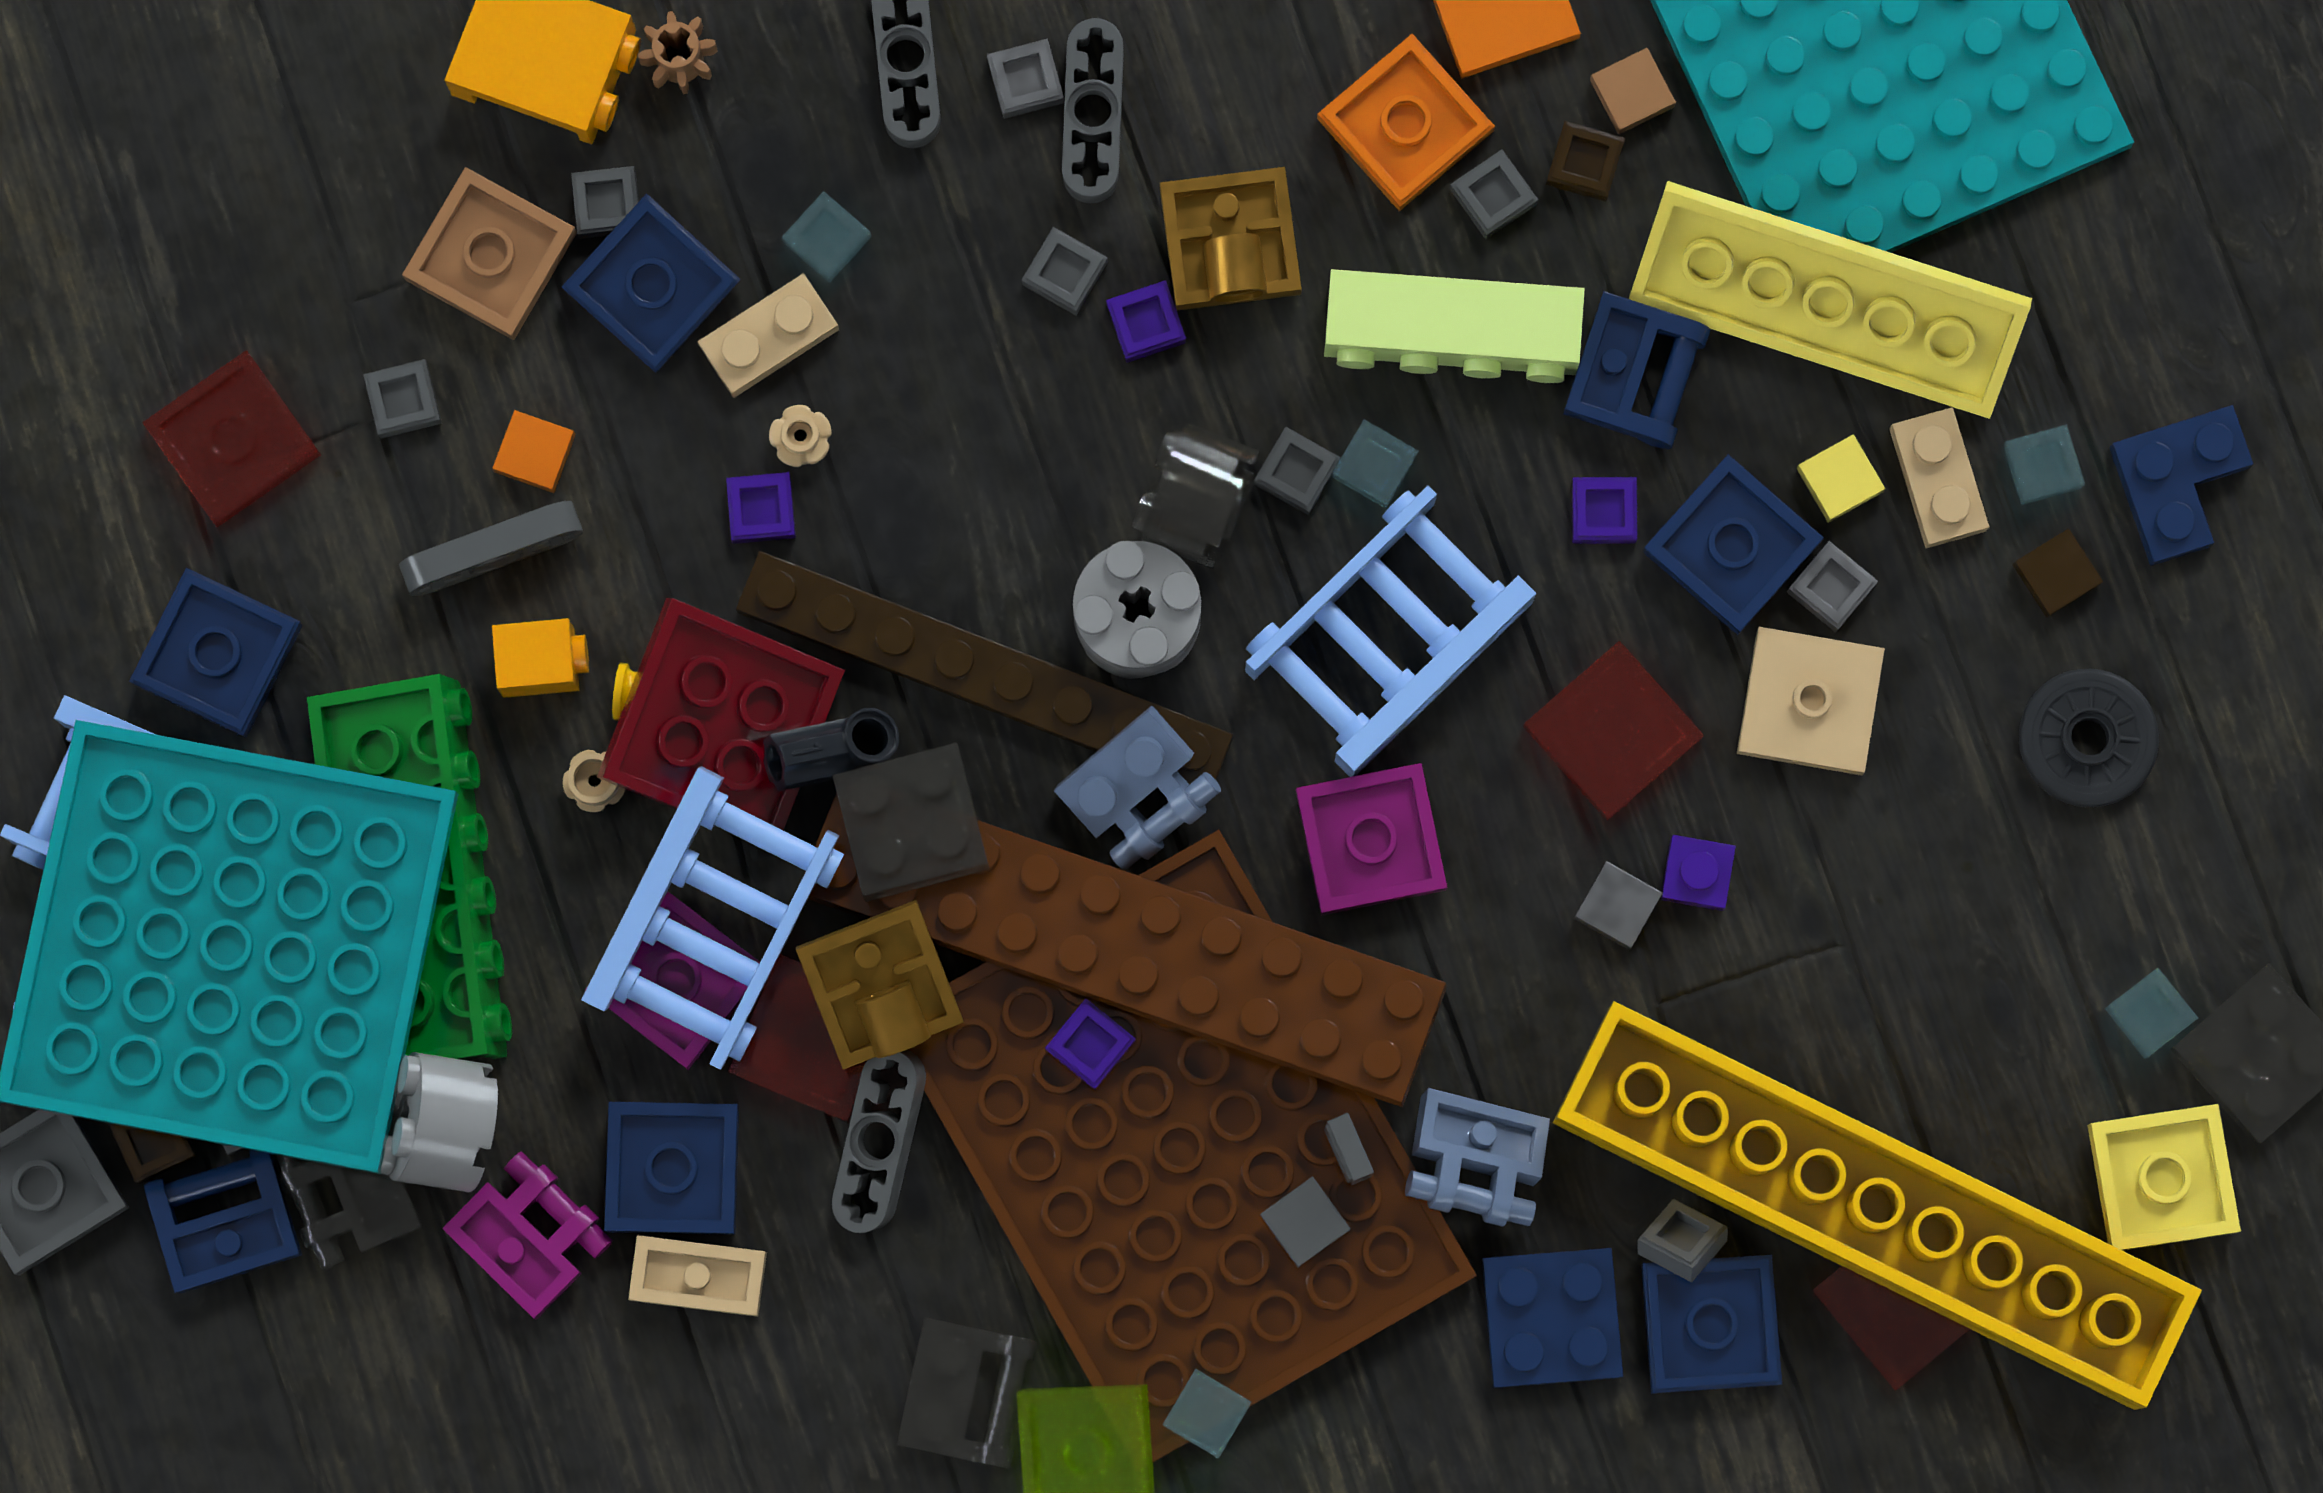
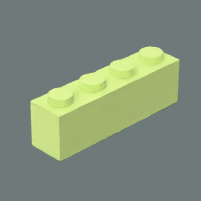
[1324,269,1585,383]

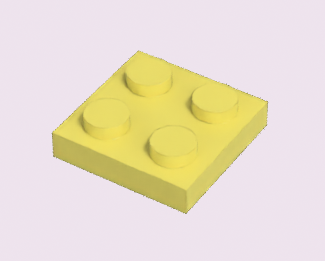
[2087,1104,2241,1251]

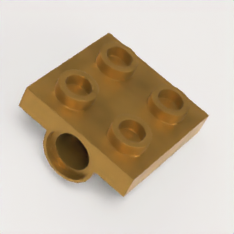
[1160,167,1302,311]
[796,900,964,1070]

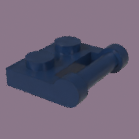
[1563,291,1710,449]
[144,1150,302,1294]

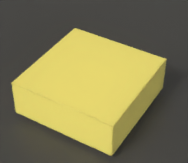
[1797,434,1885,523]

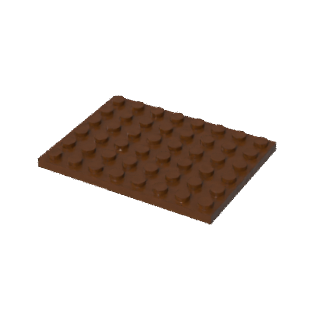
[907,830,1477,1470]

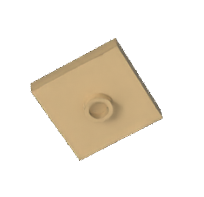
[1737,627,1885,776]

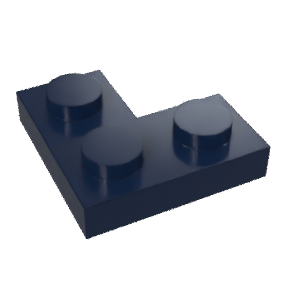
[2109,405,2253,566]

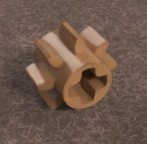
[638,11,718,94]

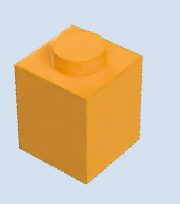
[492,618,589,698]

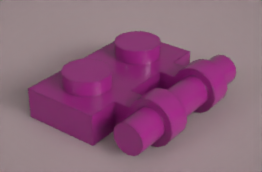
[442,1151,613,1320]

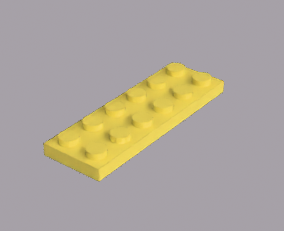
[1629,181,2032,419]

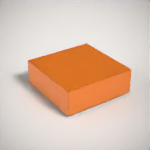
[492,410,576,493]

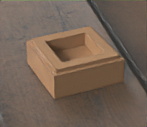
[1590,48,1676,135]

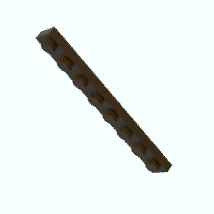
[736,551,1233,785]

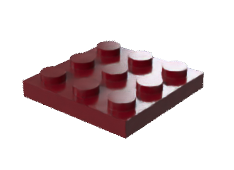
[597,598,845,830]

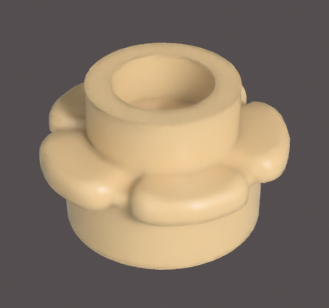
[769,405,832,467]
[563,750,625,812]

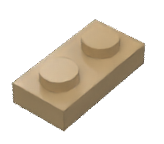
[698,273,839,398]
[1889,407,1989,548]
[628,1235,767,1317]

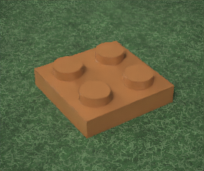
[402,167,577,340]

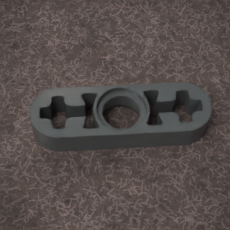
[871,0,941,148]
[1062,18,1124,203]
[399,501,583,596]
[832,1050,926,1233]

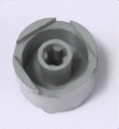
[1073,541,1201,679]
[381,1052,498,1192]

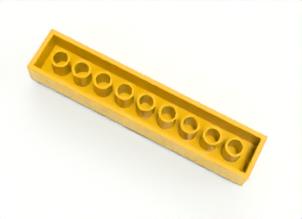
[1553,1001,2202,1410]

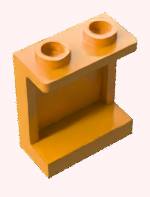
[444,0,641,145]

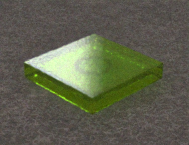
[1017,1384,1155,1493]

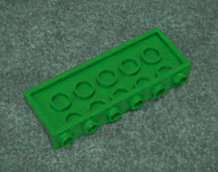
[307,674,512,1060]

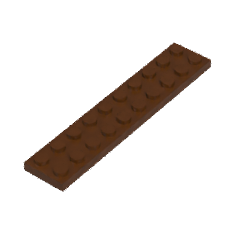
[802,776,1447,1108]

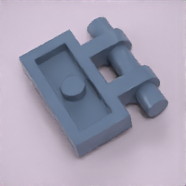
[1054,706,1221,871]
[1405,1088,1550,1227]

